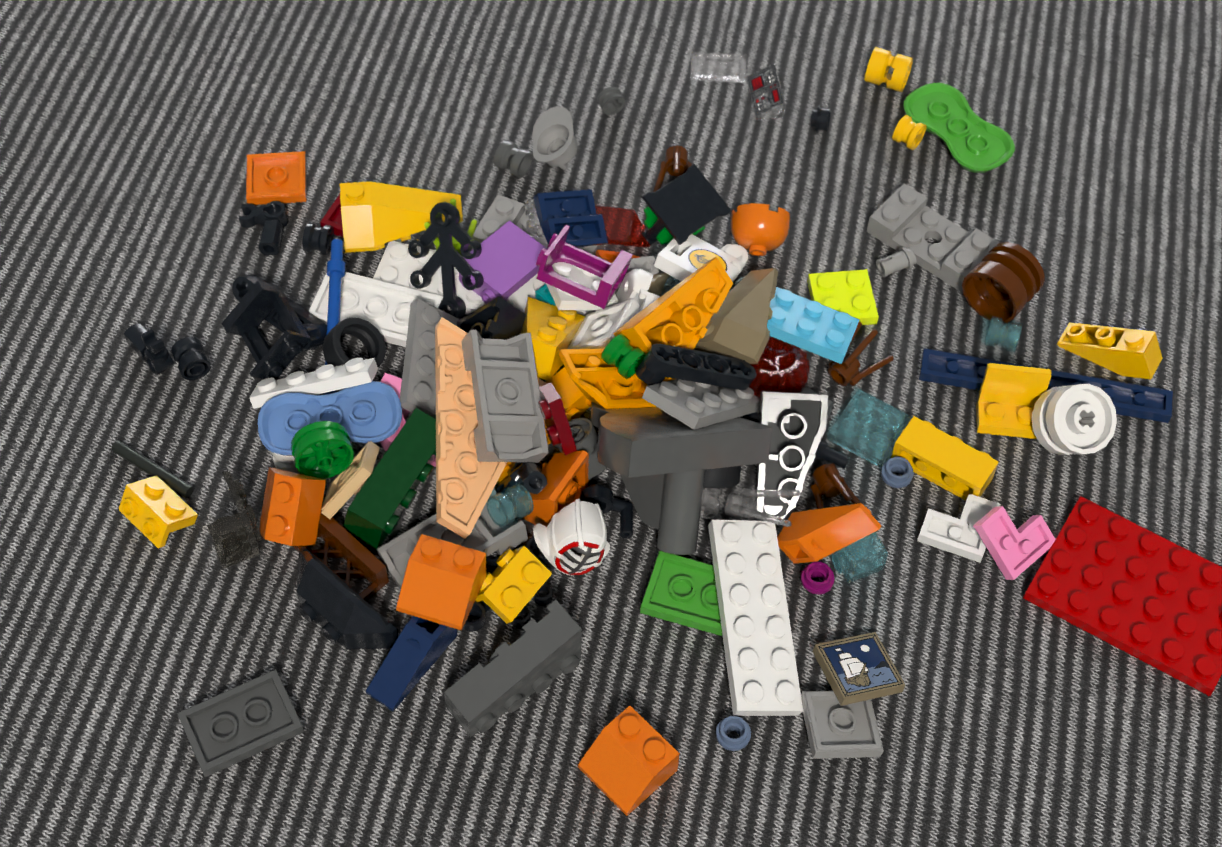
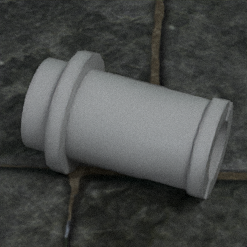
[876,247,917,277]

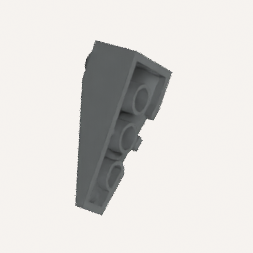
[756,391,828,523]

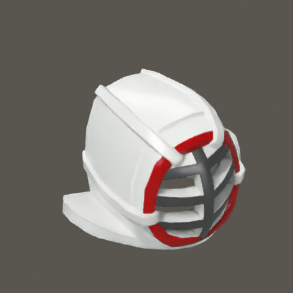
[533,499,610,575]

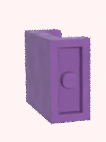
[459,220,547,304]

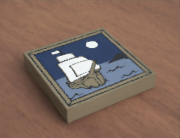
[812,632,905,706]

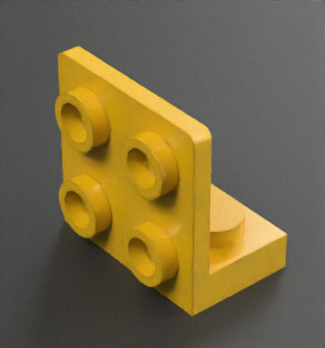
[976,363,1051,439]

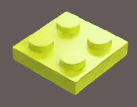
[807,269,879,325]

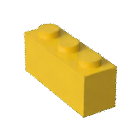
[891,416,999,501]

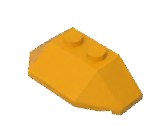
[559,348,675,409]

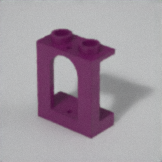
[536,225,633,309]

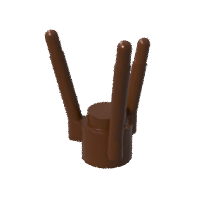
[653,146,692,192]
[828,321,894,386]
[810,464,861,509]

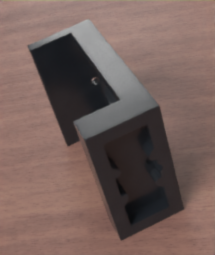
[221,280,311,380]

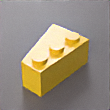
[520,297,585,381]

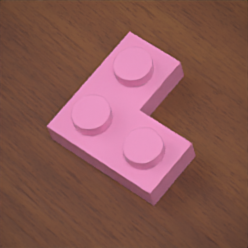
[973,506,1056,580]

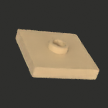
[321,441,380,519]

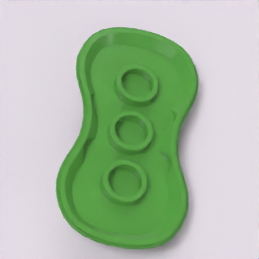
[904,83,1015,173]

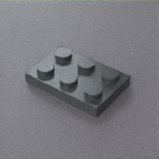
[177,669,304,777]

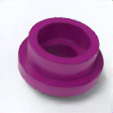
[801,562,834,595]

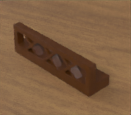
[293,510,389,601]

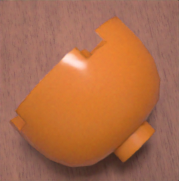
[730,203,790,256]

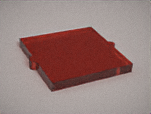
[595,206,651,248]

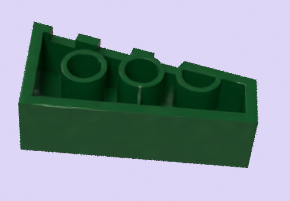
[343,408,436,555]

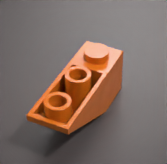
[777,503,881,564]

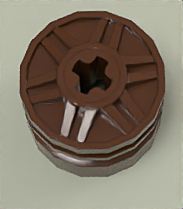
[962,242,1045,323]

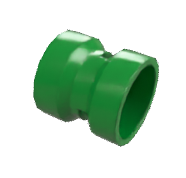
[601,334,646,379]

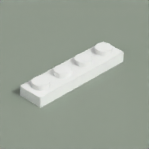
[249,358,378,409]

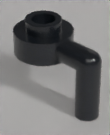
[580,484,633,538]

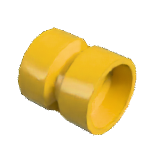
[864,47,913,92]

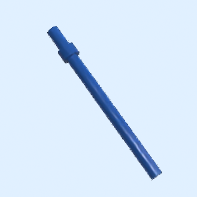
[323,239,346,395]

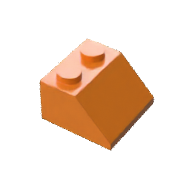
[519,450,589,527]
[258,468,326,546]
[396,534,486,631]
[578,706,680,816]

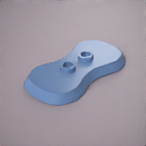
[257,381,402,456]

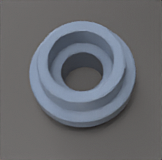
[881,457,914,488]
[716,716,751,751]

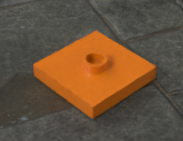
[246,151,306,205]

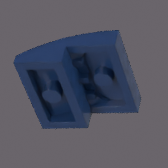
[533,189,608,247]

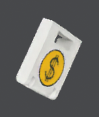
[654,234,743,282]

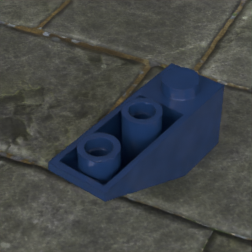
[366,616,457,712]

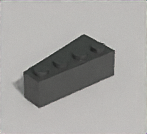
[444,599,582,738]

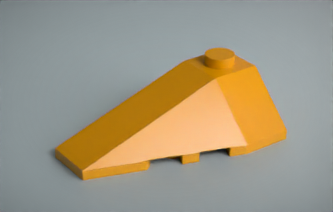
[613,257,733,381]

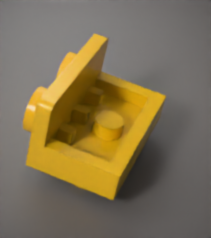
[119,475,198,548]
[475,546,552,624]

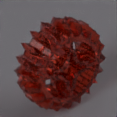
[749,336,810,398]

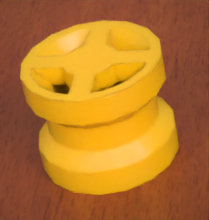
[892,115,927,150]

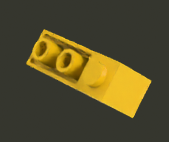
[1057,322,1163,380]

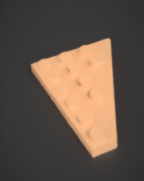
[435,317,547,539]

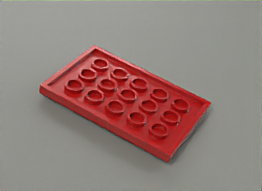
[1023,496,1222,696]

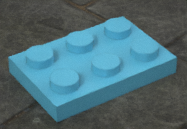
[767,287,860,364]

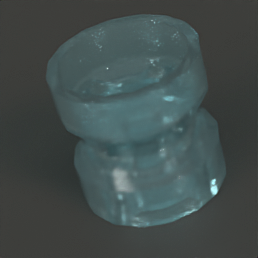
[984,316,1023,353]
[487,484,533,527]

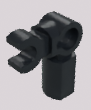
[238,201,289,255]
[124,324,174,375]
[495,462,548,504]

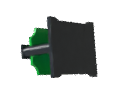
[641,164,732,245]

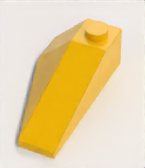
[340,181,463,253]

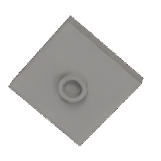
[801,691,884,759]

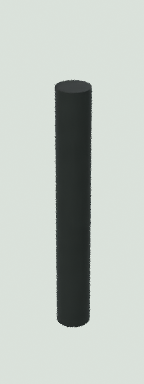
[111,440,194,498]

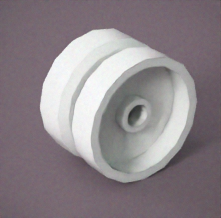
[1031,384,1117,455]

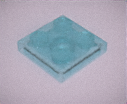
[827,389,913,468]

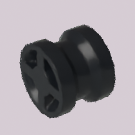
[302,222,334,255]

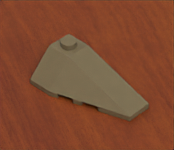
[694,268,778,364]

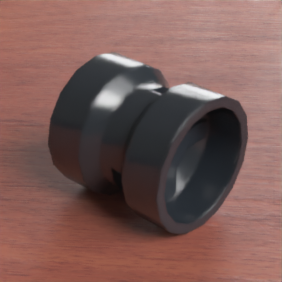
[171,337,211,380]

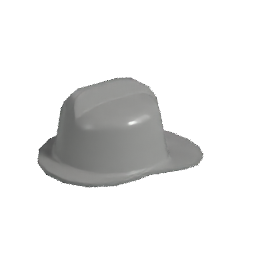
[532,106,578,170]

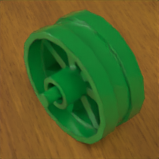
[291,421,354,479]

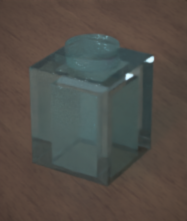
[832,532,888,583]

